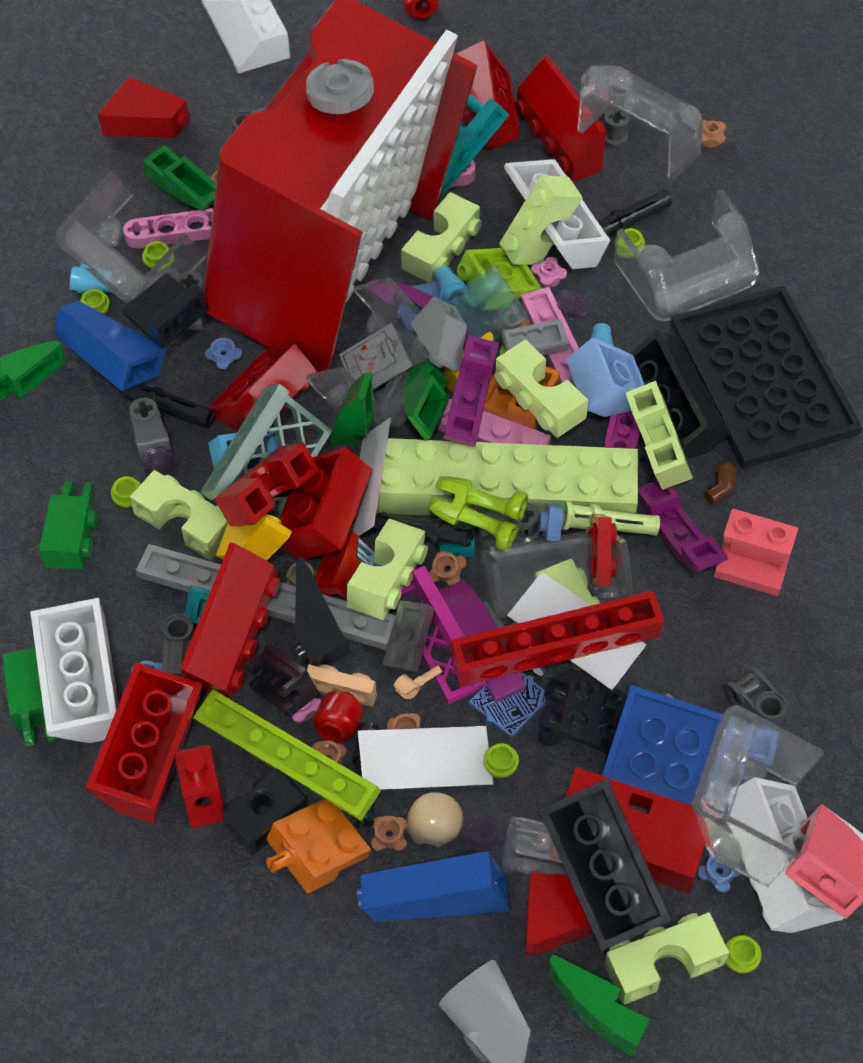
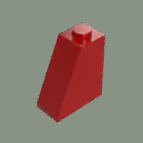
[98,77,190,138]
[525,872,594,956]

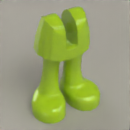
[428,476,529,552]

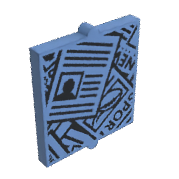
[469,672,546,739]

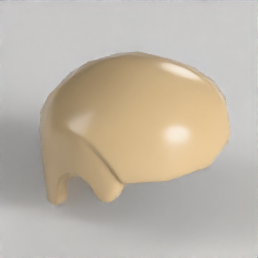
[406,792,463,848]

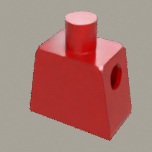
[175,745,224,829]

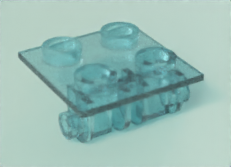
[447,265,529,341]

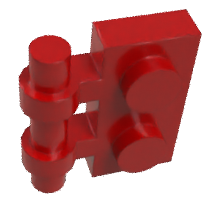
[587,514,617,586]

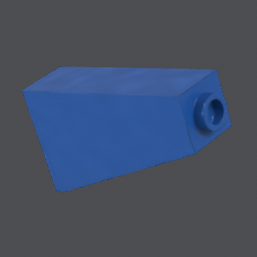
[54,301,166,391]
[357,851,511,922]

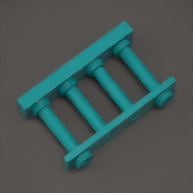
[438,94,509,202]

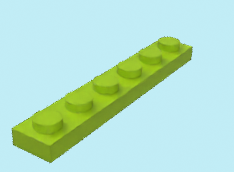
[193,689,381,821]

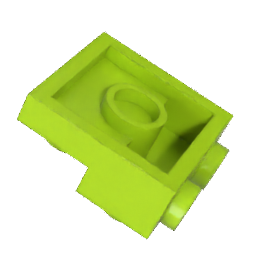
[457,248,542,310]

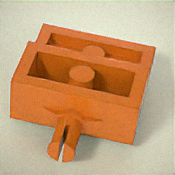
[483,367,561,430]
[266,799,371,894]

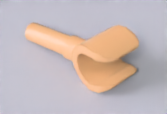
[394,665,442,699]

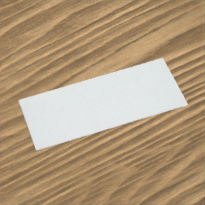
[348,417,391,536]
[507,572,646,690]
[358,726,493,789]

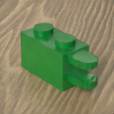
[39,481,98,570]
[2,648,57,746]

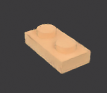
[307,664,377,707]

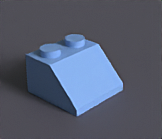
[566,337,645,417]

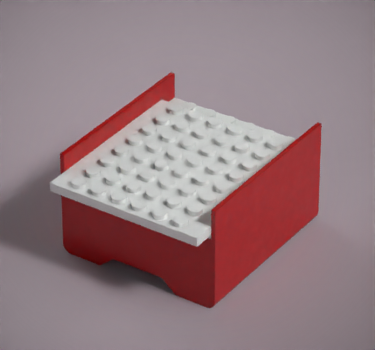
[204,0,478,378]

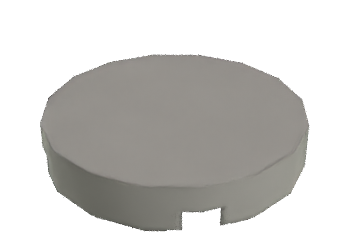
[306,59,374,114]

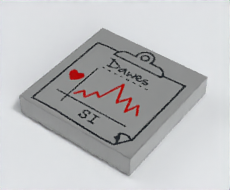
[339,323,413,389]

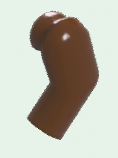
[704,461,737,505]

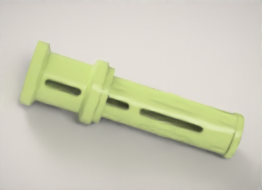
[560,500,660,536]

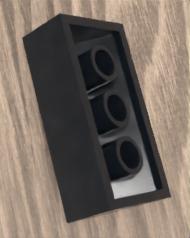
[630,329,730,460]
[539,779,672,951]

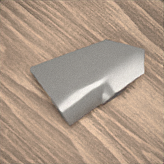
[439,960,530,1063]

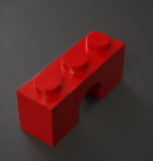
[214,442,320,527]

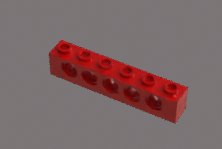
[450,590,664,687]

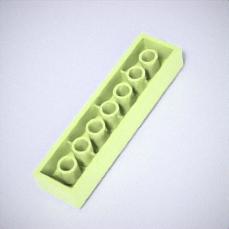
[376,438,638,524]

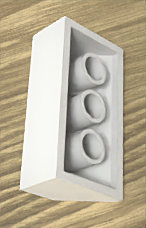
[202,0,290,74]
[504,159,610,269]
[31,598,119,743]
[721,777,844,933]

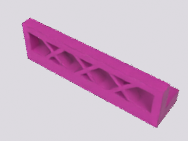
[395,566,485,705]

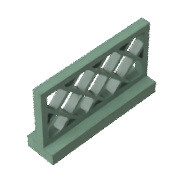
[200,384,332,519]

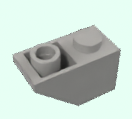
[410,296,467,371]

